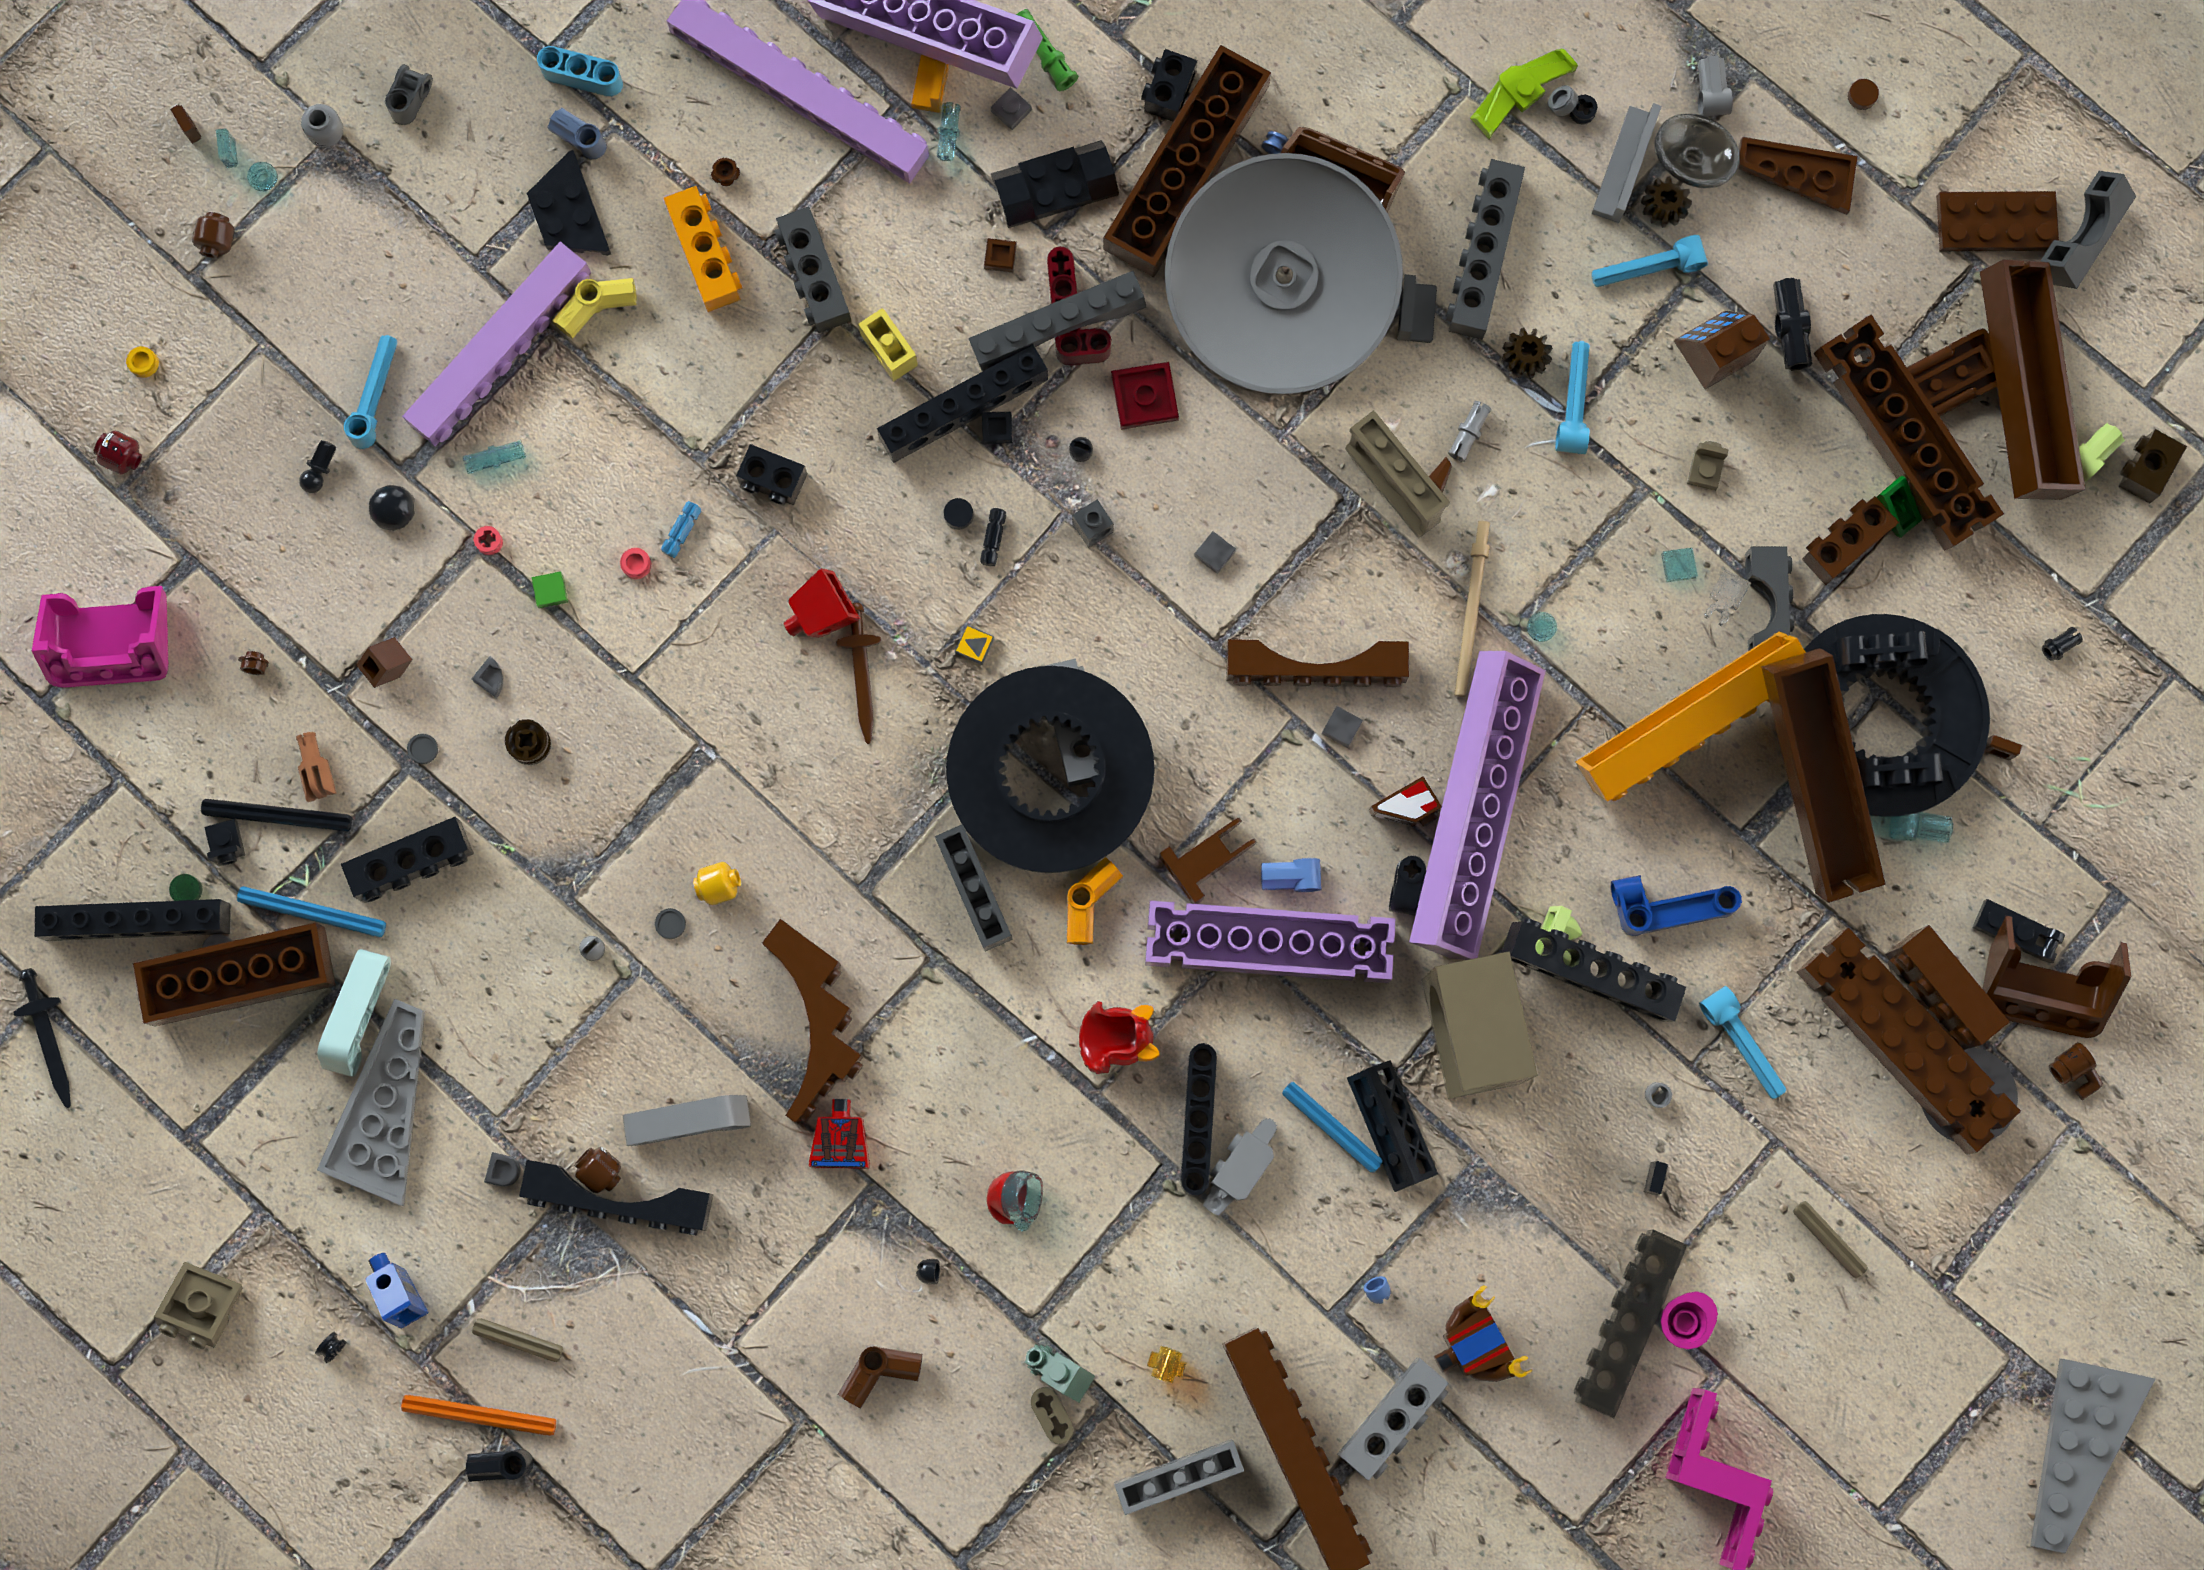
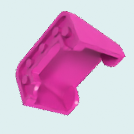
[31,586,169,688]

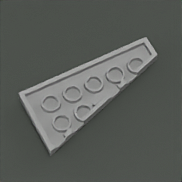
[317,999,425,1206]
[2030,1358,2156,1553]

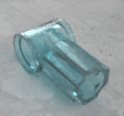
[1889,812,1953,844]

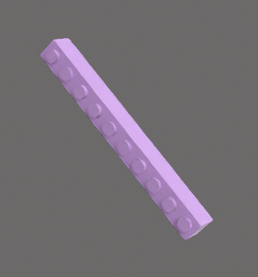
[666,0,929,184]

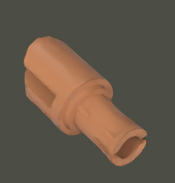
[296,732,336,802]

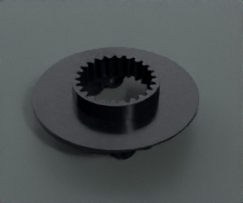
[1804,614,1990,817]
[946,666,1155,873]

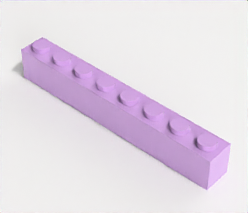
[402,242,591,446]

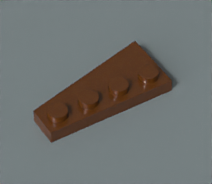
[1736,137,1858,215]

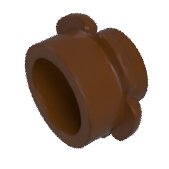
[711,158,740,186]
[238,651,269,675]

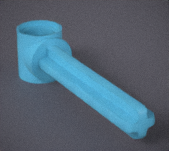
[1592,235,1708,287]
[344,335,398,449]
[1555,341,1590,454]
[1699,986,1786,1099]

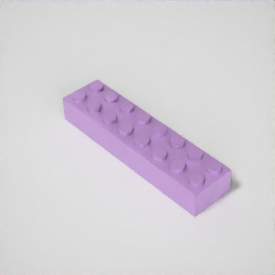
[808,0,1043,89]

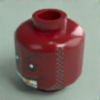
[94,430,142,475]

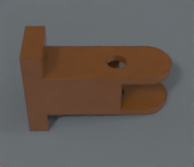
[1159,817,1257,904]

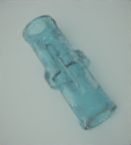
[463,440,526,474]

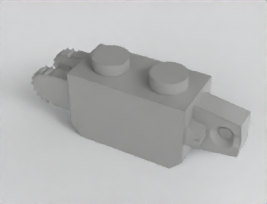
[1203,1118,1277,1216]

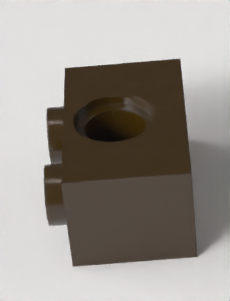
[2119,429,2187,504]

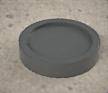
[407,734,438,764]
[655,908,686,939]

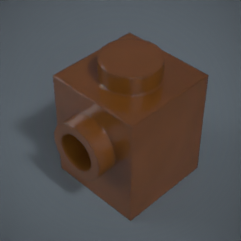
[356,637,413,688]

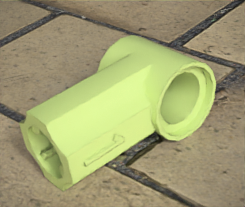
[2079,423,2125,482]

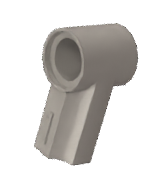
[1698,56,1733,116]

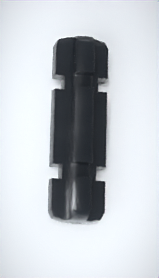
[980,508,1006,566]

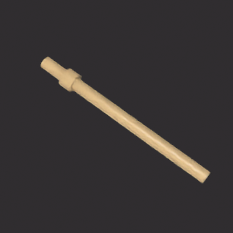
[1454,521,1490,697]

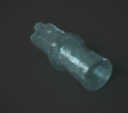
[937,102,961,162]

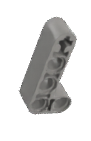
[623,1095,751,1146]

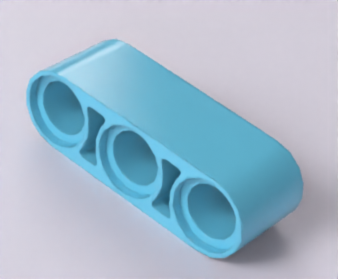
[537,46,623,97]

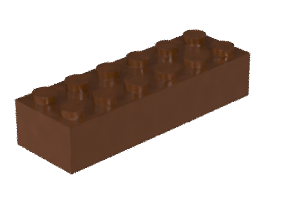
[133,922,336,1027]

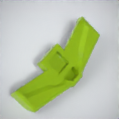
[1470,48,1578,139]

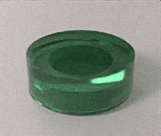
[169,874,203,901]

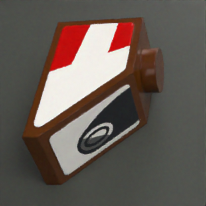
[1369,776,1442,827]

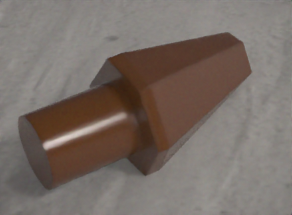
[1429,457,1452,493]

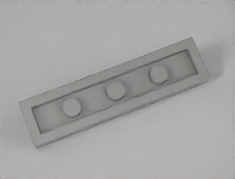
[1591,103,1662,223]

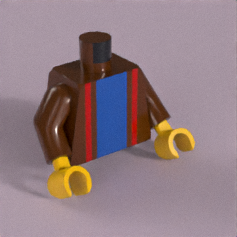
[1434,1285,1532,1382]

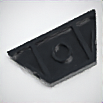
[527,150,611,256]

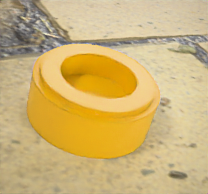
[126,346,159,378]

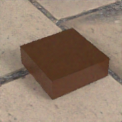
[170,104,202,144]
[984,238,1017,273]
[1984,735,2022,761]

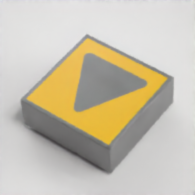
[955,625,994,665]

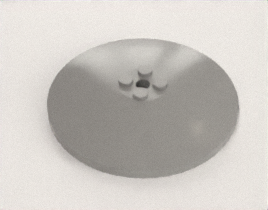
[1165,153,1403,394]

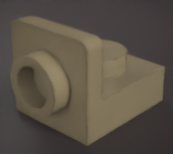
[1687,441,1729,491]

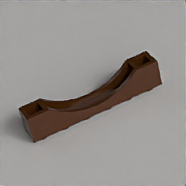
[1226,639,1409,687]

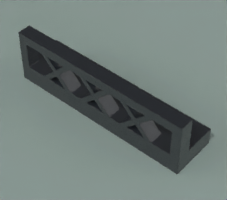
[1347,1060,1438,1192]

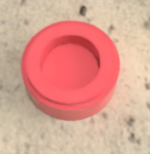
[620,548,651,579]

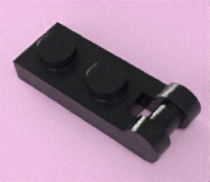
[1972,899,2065,963]

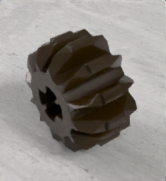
[1641,176,1692,228]
[1502,328,1553,379]

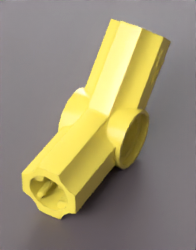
[552,278,637,339]

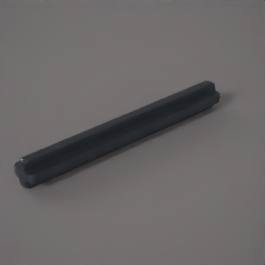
[201,799,352,832]

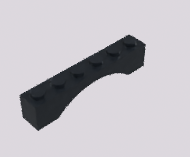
[519,1160,714,1236]

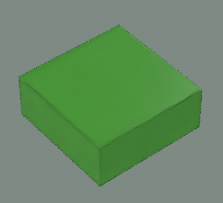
[532,571,568,608]

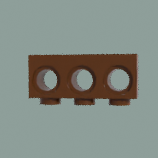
[1802,496,1899,585]

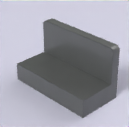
[1397,274,1437,343]

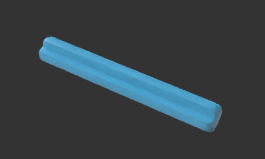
[1282,1082,1383,1173]

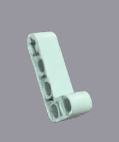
[317,949,391,1077]

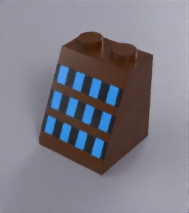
[1674,311,1770,390]

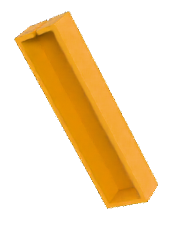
[1575,631,1806,802]

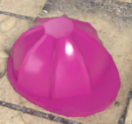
[1660,1291,1718,1349]

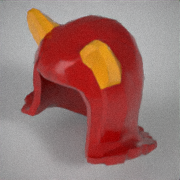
[1079,1001,1160,1074]

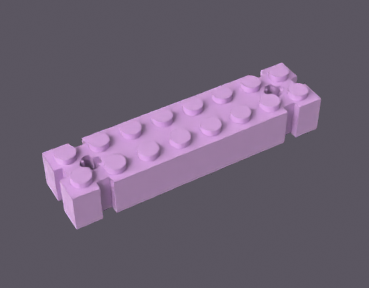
[1145,901,1395,983]

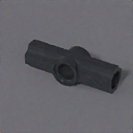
[1773,278,1813,371]

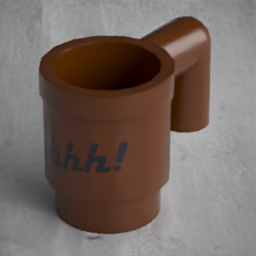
[2048,1042,2103,1100]

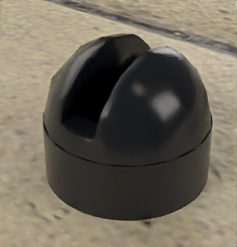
[1069,437,1093,462]
[916,1259,940,1284]

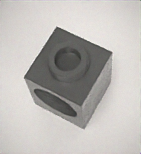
[1072,499,1114,548]

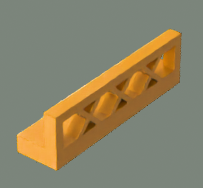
[911,54,950,113]

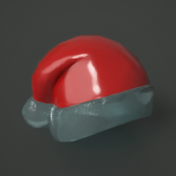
[986,1170,1043,1231]

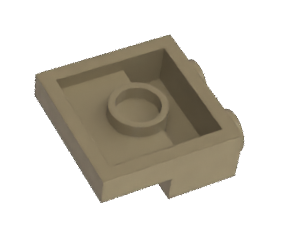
[154,1262,243,1349]

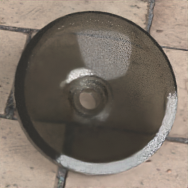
[1655,114,1740,188]

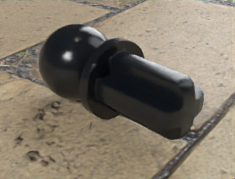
[299,440,336,493]

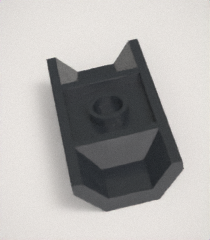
[991,140,1119,228]

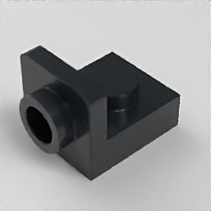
[204,819,245,866]

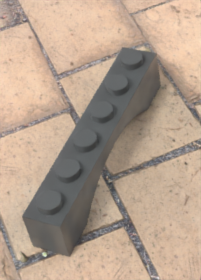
[968,271,1146,372]

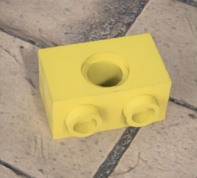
[858,308,918,382]

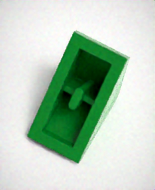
[1876,475,1922,538]

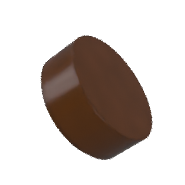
[1847,79,1879,110]

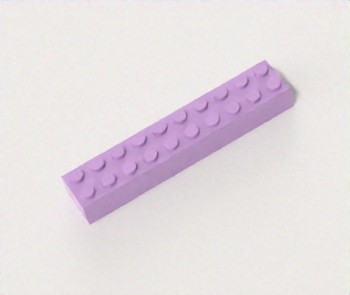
[1409,651,1546,960]

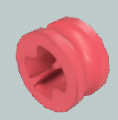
[474,526,503,555]

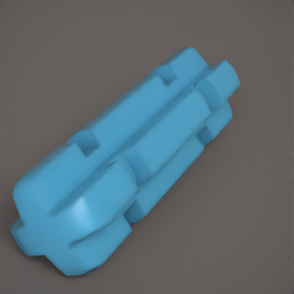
[661,501,701,558]

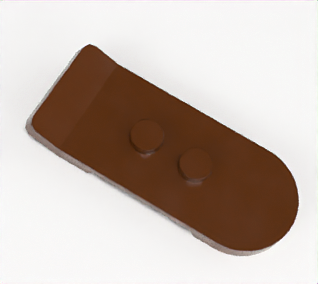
[1907,328,1997,417]

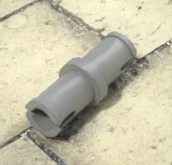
[1448,401,1491,462]

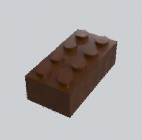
[1885,925,2010,1050]

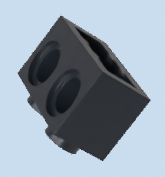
[1141,49,1198,122]
[736,444,808,506]

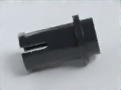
[2042,627,2083,661]

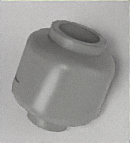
[301,104,344,148]

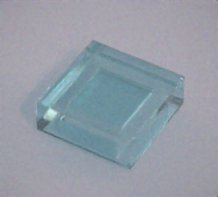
[216,128,238,168]
[1661,548,1698,583]

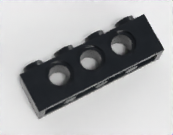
[341,816,474,903]

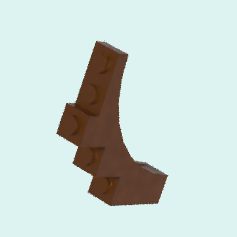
[762,919,863,1124]

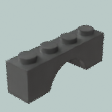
[2040,171,2136,289]
[1745,546,1794,651]

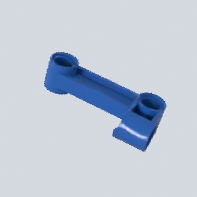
[1611,875,1742,936]

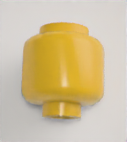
[693,862,741,905]

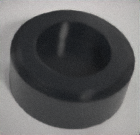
[943,498,974,530]

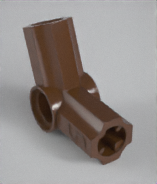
[837,1346,923,1409]

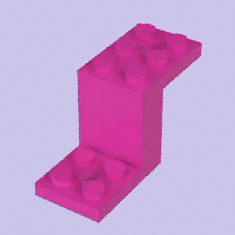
[1665,1388,1773,1570]

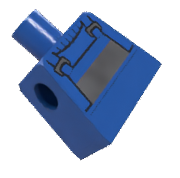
[365,1253,429,1329]

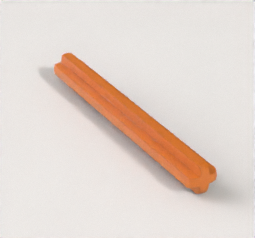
[401,1395,556,1436]

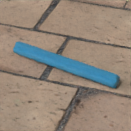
[237,886,386,937]

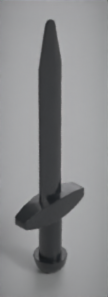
[13,968,71,1108]

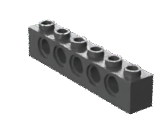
[1445,159,1525,340]

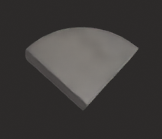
[472,656,503,699]

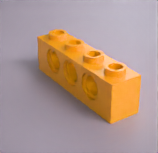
[663,186,742,312]

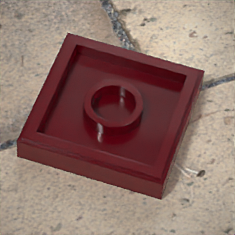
[1111,362,1179,430]

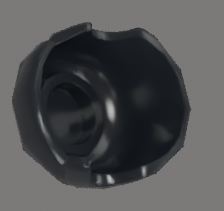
[369,485,415,531]

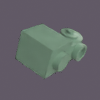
[1024,1344,1095,1403]

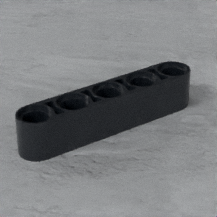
[1180,1043,1217,1196]

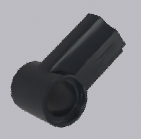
[466,1449,534,1482]

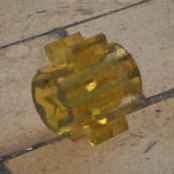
[1147,1345,1187,1383]

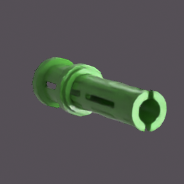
[1016,9,1079,91]

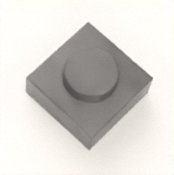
[991,87,1032,130]

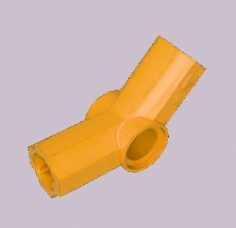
[1067,857,1123,945]

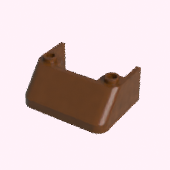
[1281,127,1405,213]
[1982,916,2132,1038]

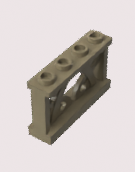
[1345,410,1450,538]

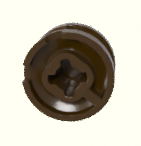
[505,719,551,765]

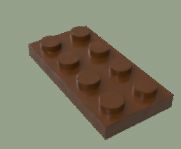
[1936,191,2059,252]

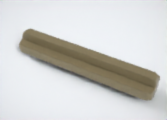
[1793,1201,1868,1278]
[472,1318,563,1362]

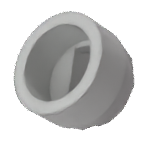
[579,936,605,961]
[1645,1082,1672,1108]

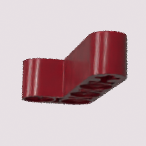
[1047,246,1112,365]

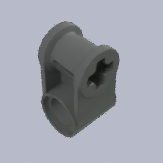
[385,64,433,125]

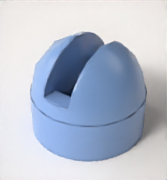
[1364,1276,1391,1304]

